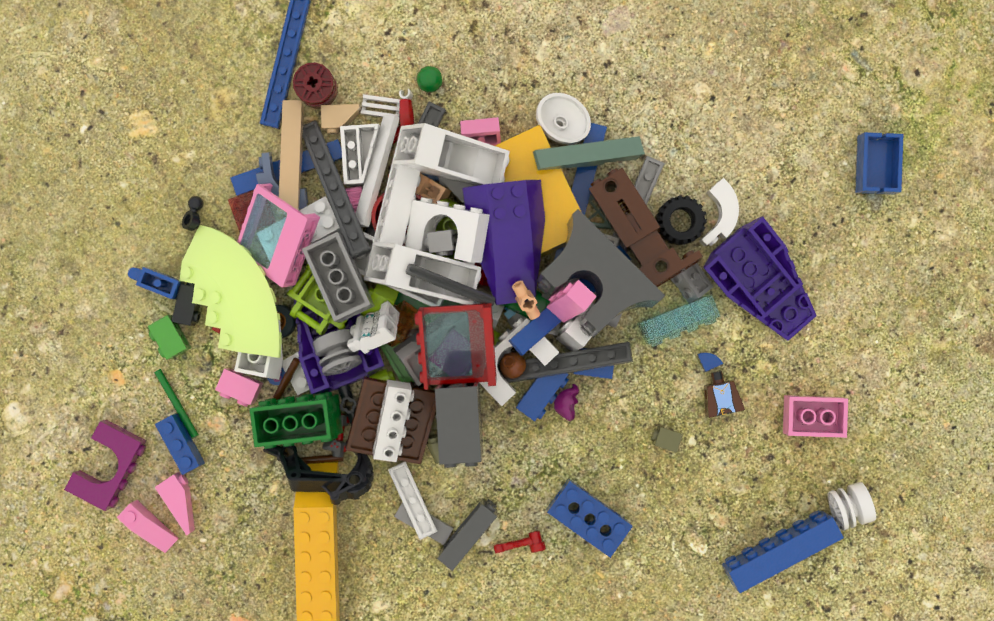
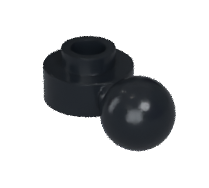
[182,196,204,231]

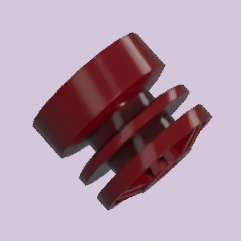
[293,62,338,109]

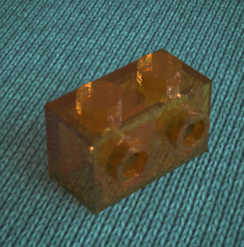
[387,300,418,347]

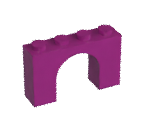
[64,420,147,511]

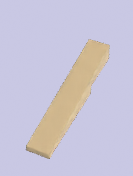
[278,100,304,214]

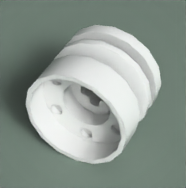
[828,482,876,531]

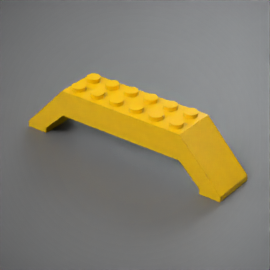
[293,462,340,621]

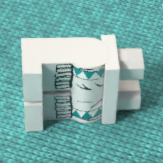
[347,301,400,354]

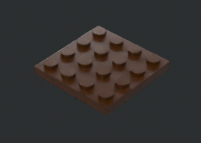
[345,376,436,465]

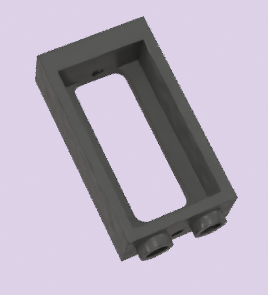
[437,498,497,571]

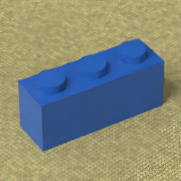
[516,373,569,421]
[155,413,205,475]

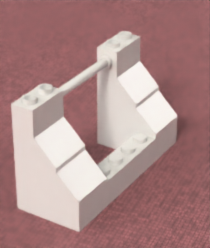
[364,123,510,305]

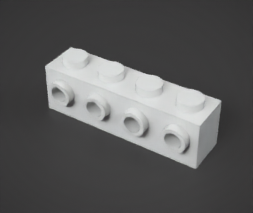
[372,380,414,462]

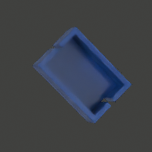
[855,132,904,195]

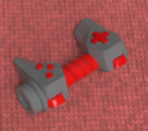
[322,414,350,457]

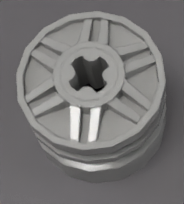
[312,329,362,376]

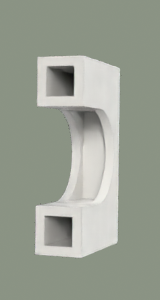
[405,197,490,263]
[469,317,559,406]

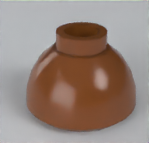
[499,352,526,379]

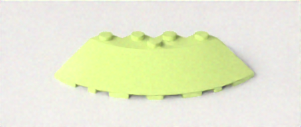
[179,225,282,358]

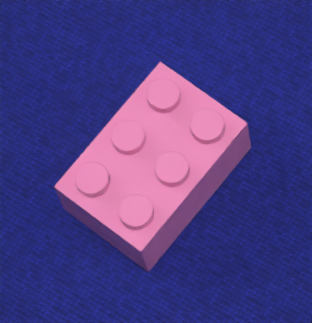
[783,395,848,438]

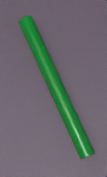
[154,369,199,439]

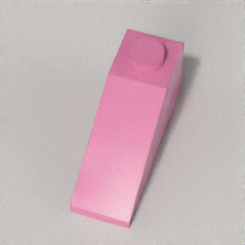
[155,472,195,535]
[117,500,179,553]

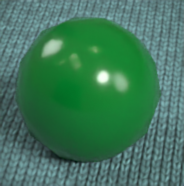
[416,66,442,93]

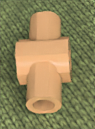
[512,281,540,320]

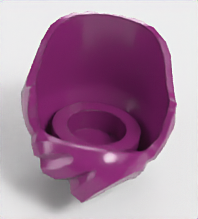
[554,384,579,422]

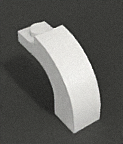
[699,178,739,246]

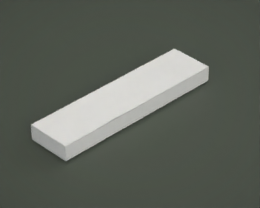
[388,462,437,540]

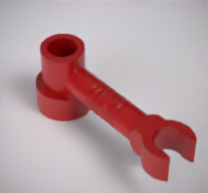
[494,530,546,554]

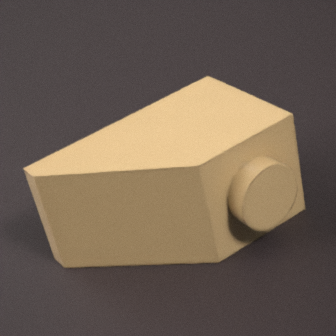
[321,104,362,134]

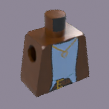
[704,371,745,418]

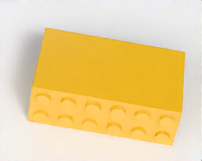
[495,125,581,258]

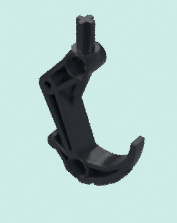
[263,441,374,505]

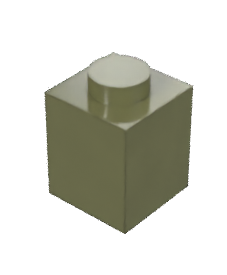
[651,425,683,453]

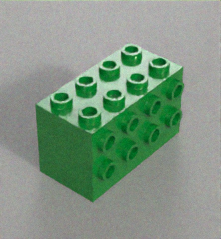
[249,392,343,449]

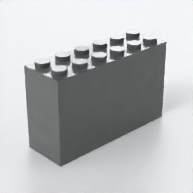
[435,382,483,468]

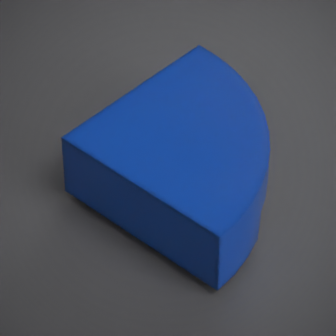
[697,353,723,372]

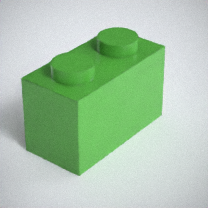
[148,315,191,360]

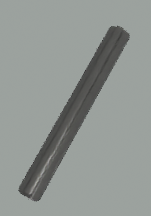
[406,264,495,306]

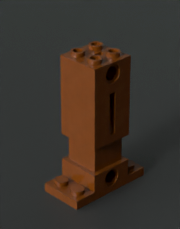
[589,168,703,287]

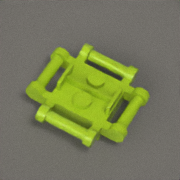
[287,263,348,336]

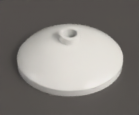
[536,93,591,145]

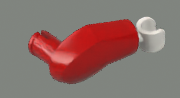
[392,89,414,145]

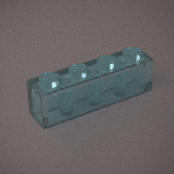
[638,295,721,347]

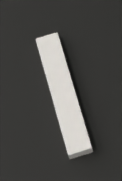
[356,115,399,227]

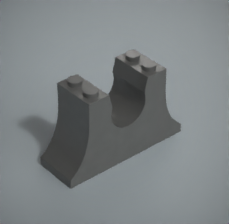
[537,209,665,338]

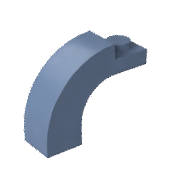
[256,152,308,209]

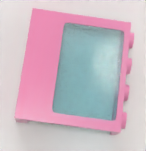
[237,183,320,288]

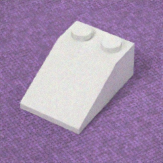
[234,320,283,380]

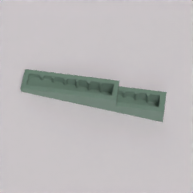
[533,136,645,170]

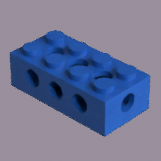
[546,478,633,558]

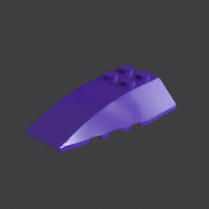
[462,180,545,305]
[703,216,817,341]
[293,274,385,395]

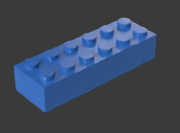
[721,510,844,593]

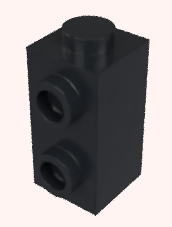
[171,282,201,326]

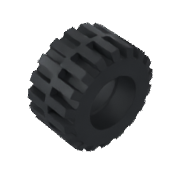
[656,196,707,245]

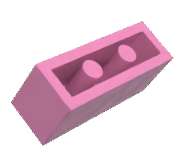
[546,280,597,323]

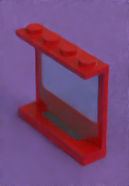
[415,303,497,390]

